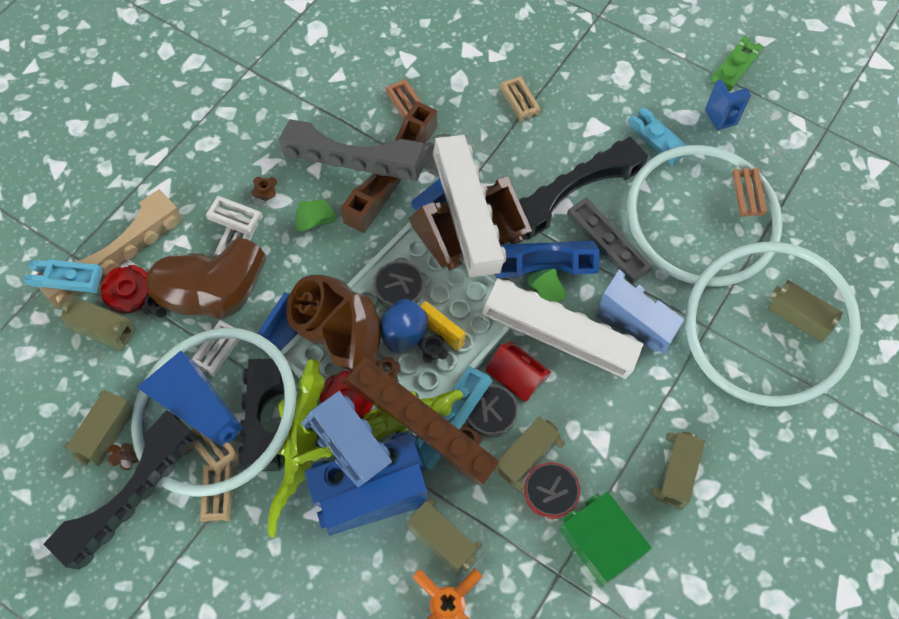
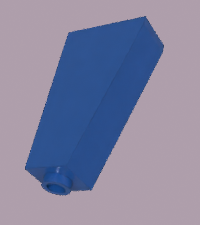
[138,351,243,446]
[317,464,427,535]

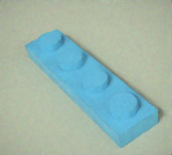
[417,366,493,471]

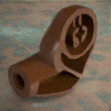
[146,238,266,319]
[286,275,381,370]

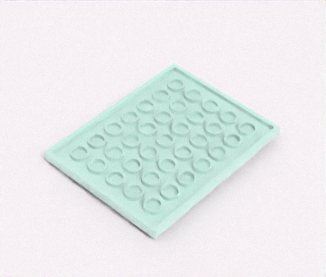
[280,222,513,459]

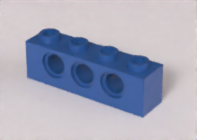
[305,432,426,508]

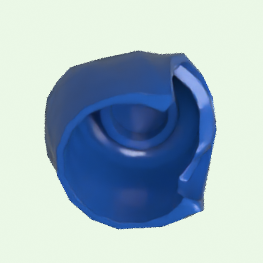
[380,299,428,354]

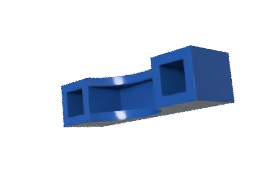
[495,241,599,278]

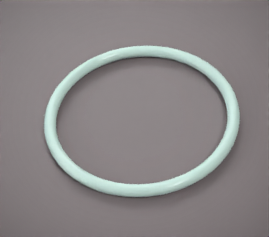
[627,145,783,287]
[685,242,861,407]
[131,328,296,497]

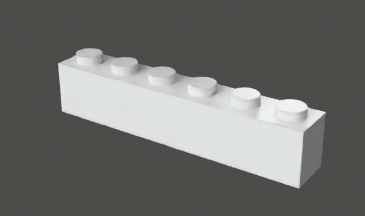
[433,135,506,278]
[482,278,643,379]

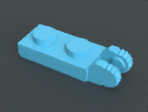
[628,108,687,165]
[23,260,103,293]

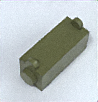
[768,280,843,342]
[60,297,136,351]
[64,389,133,466]
[494,416,565,492]
[650,432,705,510]
[406,498,483,575]

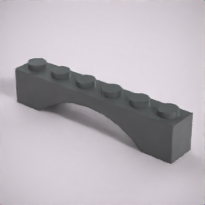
[278,119,427,181]

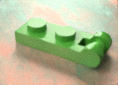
[711,35,764,92]

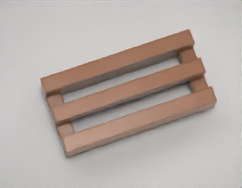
[386,79,422,119]
[732,168,767,217]

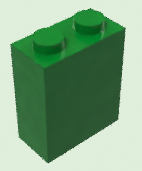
[559,492,652,587]

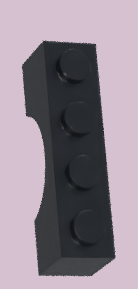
[238,358,284,471]

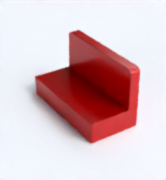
[486,341,552,402]

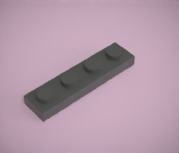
[567,197,652,284]

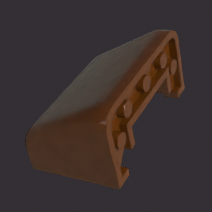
[408,176,532,271]

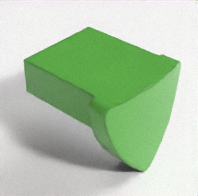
[295,199,337,231]
[527,268,568,303]

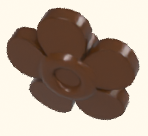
[107,443,139,470]

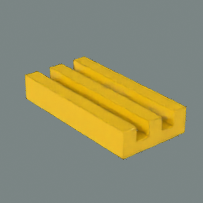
[420,301,466,351]

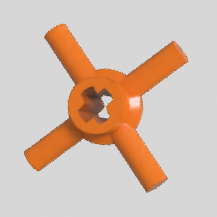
[412,568,483,619]

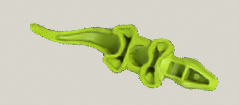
[267,359,325,538]
[291,389,463,464]

